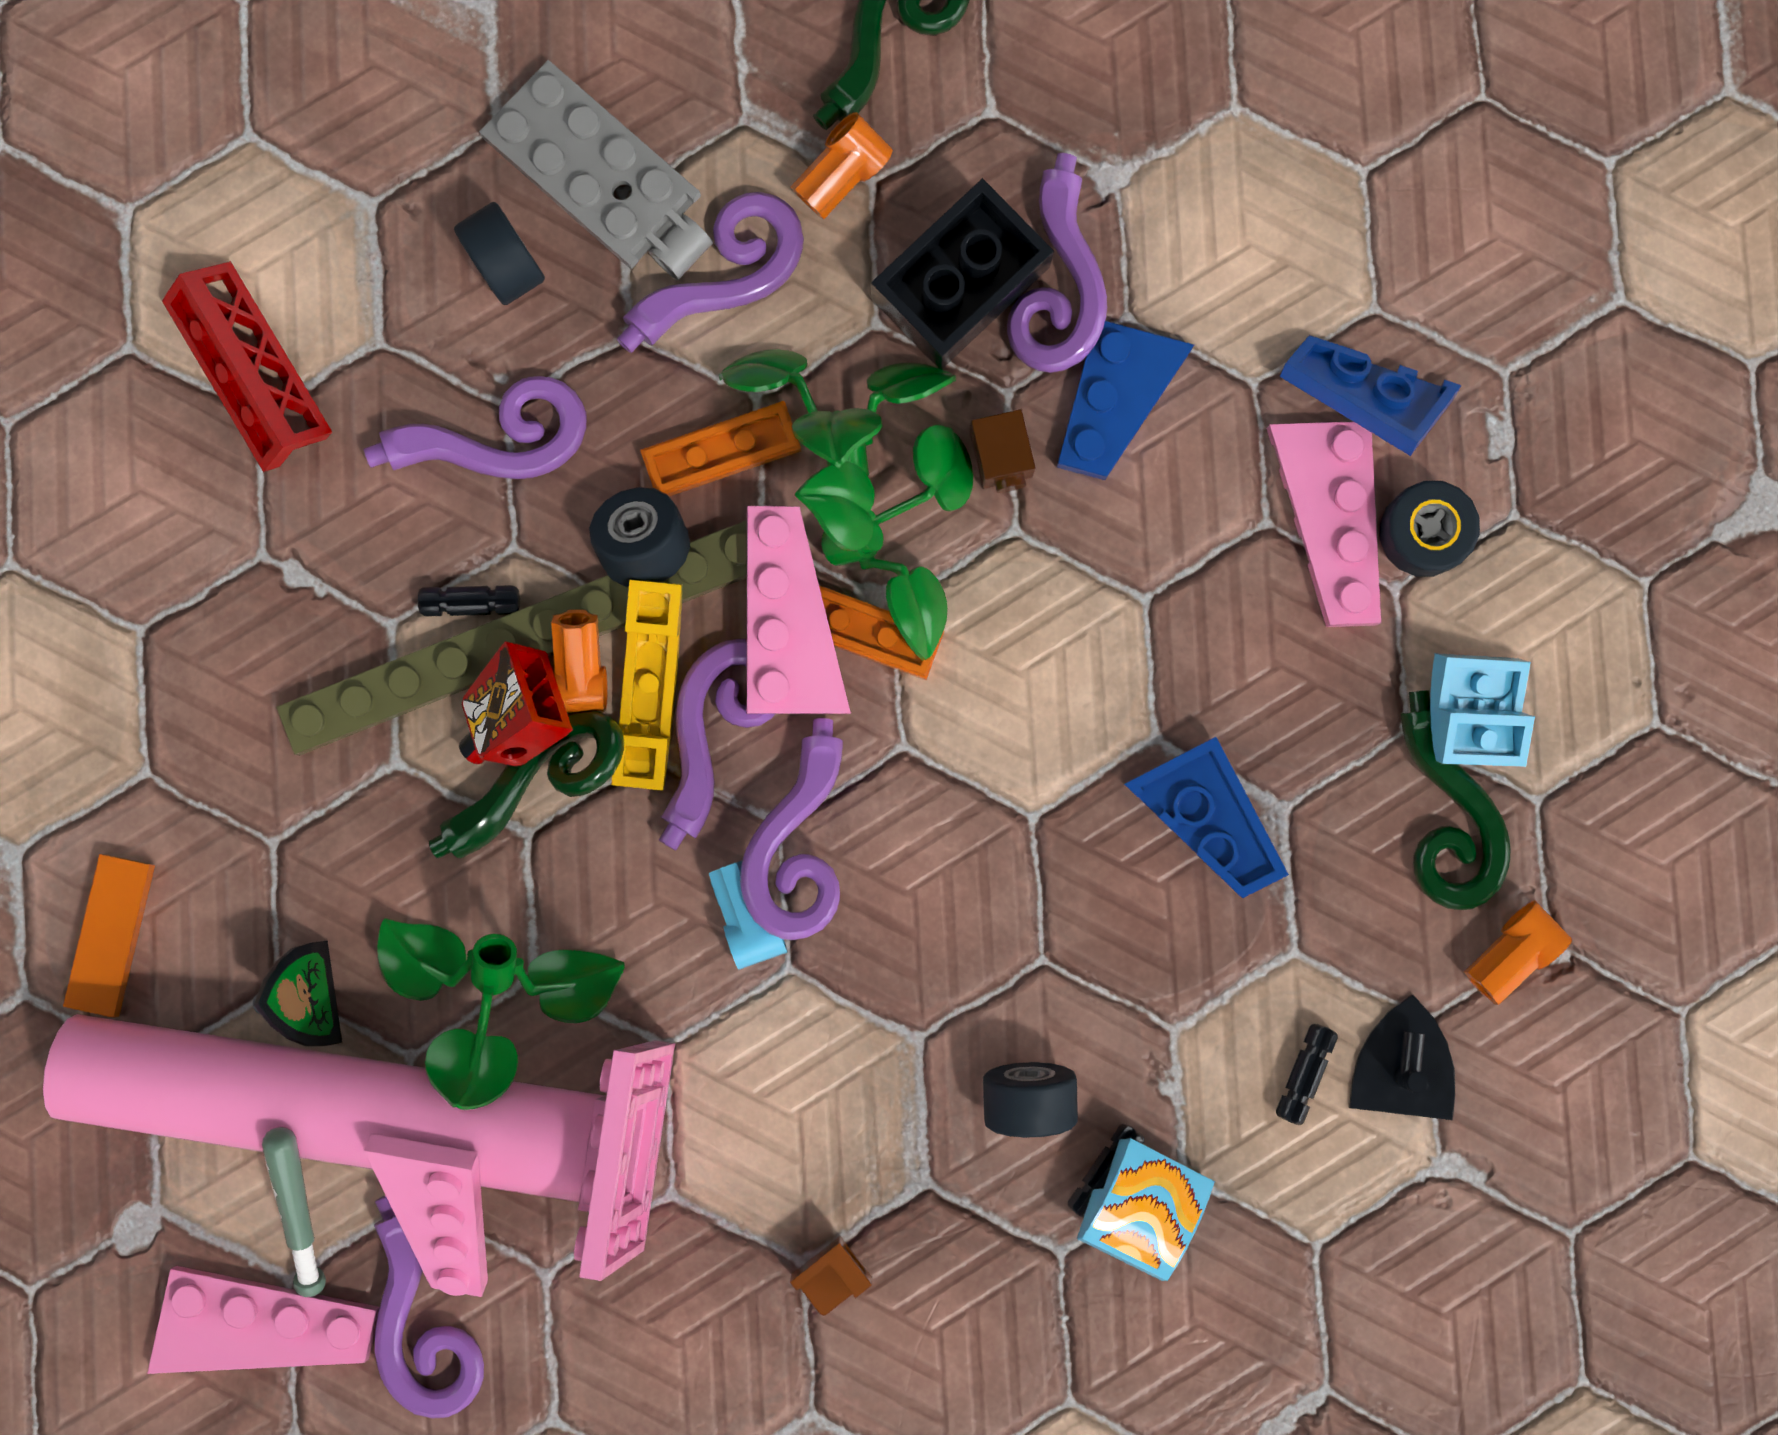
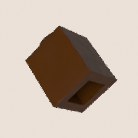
[969,409,1036,493]

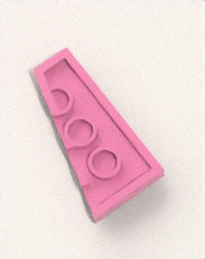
[1266,422,1381,627]
[746,506,851,714]
[364,1133,488,1297]
[147,1266,379,1374]

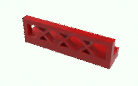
[162,261,332,472]

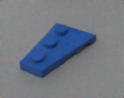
[1056,321,1194,480]
[1280,335,1462,456]
[1124,737,1289,898]

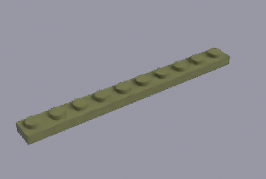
[276,520,747,756]

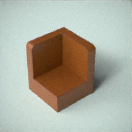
[790,1236,872,1316]

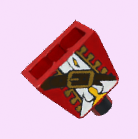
[459,641,573,766]

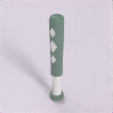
[262,1127,326,1297]

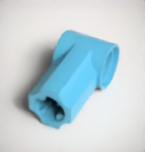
[709,861,788,970]

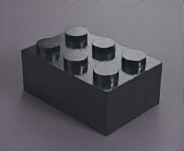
[871,178,1054,369]

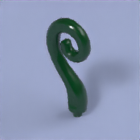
[813,0,970,130]
[1401,690,1511,910]
[429,710,624,859]

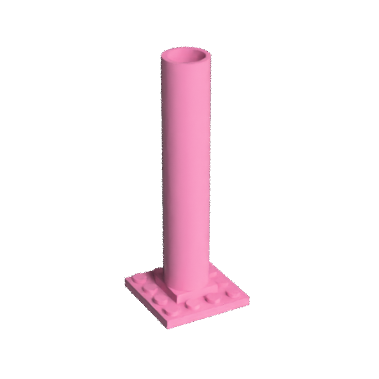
[43,1014,675,1281]

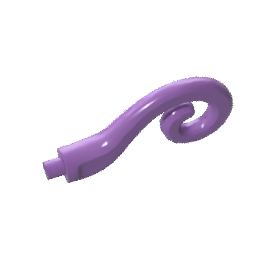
[1007,153,1107,373]
[617,192,804,353]
[364,376,587,479]
[659,639,775,851]
[740,718,843,940]
[374,1195,484,1418]

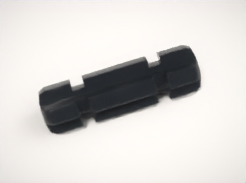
[418,585,520,616]
[1276,1024,1338,1125]
[1068,1123,1144,1218]

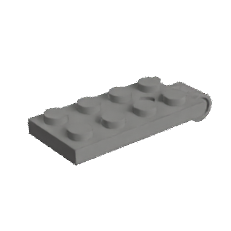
[479,60,713,280]

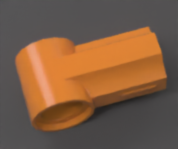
[790,112,893,219]
[551,610,608,713]
[1464,900,1573,1005]

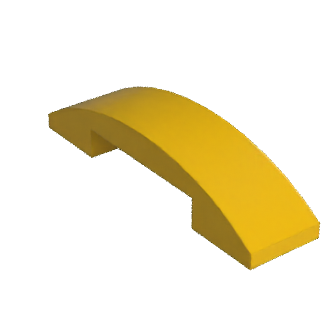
[611,579,682,791]

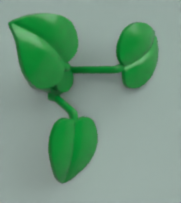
[719,349,956,476]
[795,425,974,661]
[377,918,625,1110]

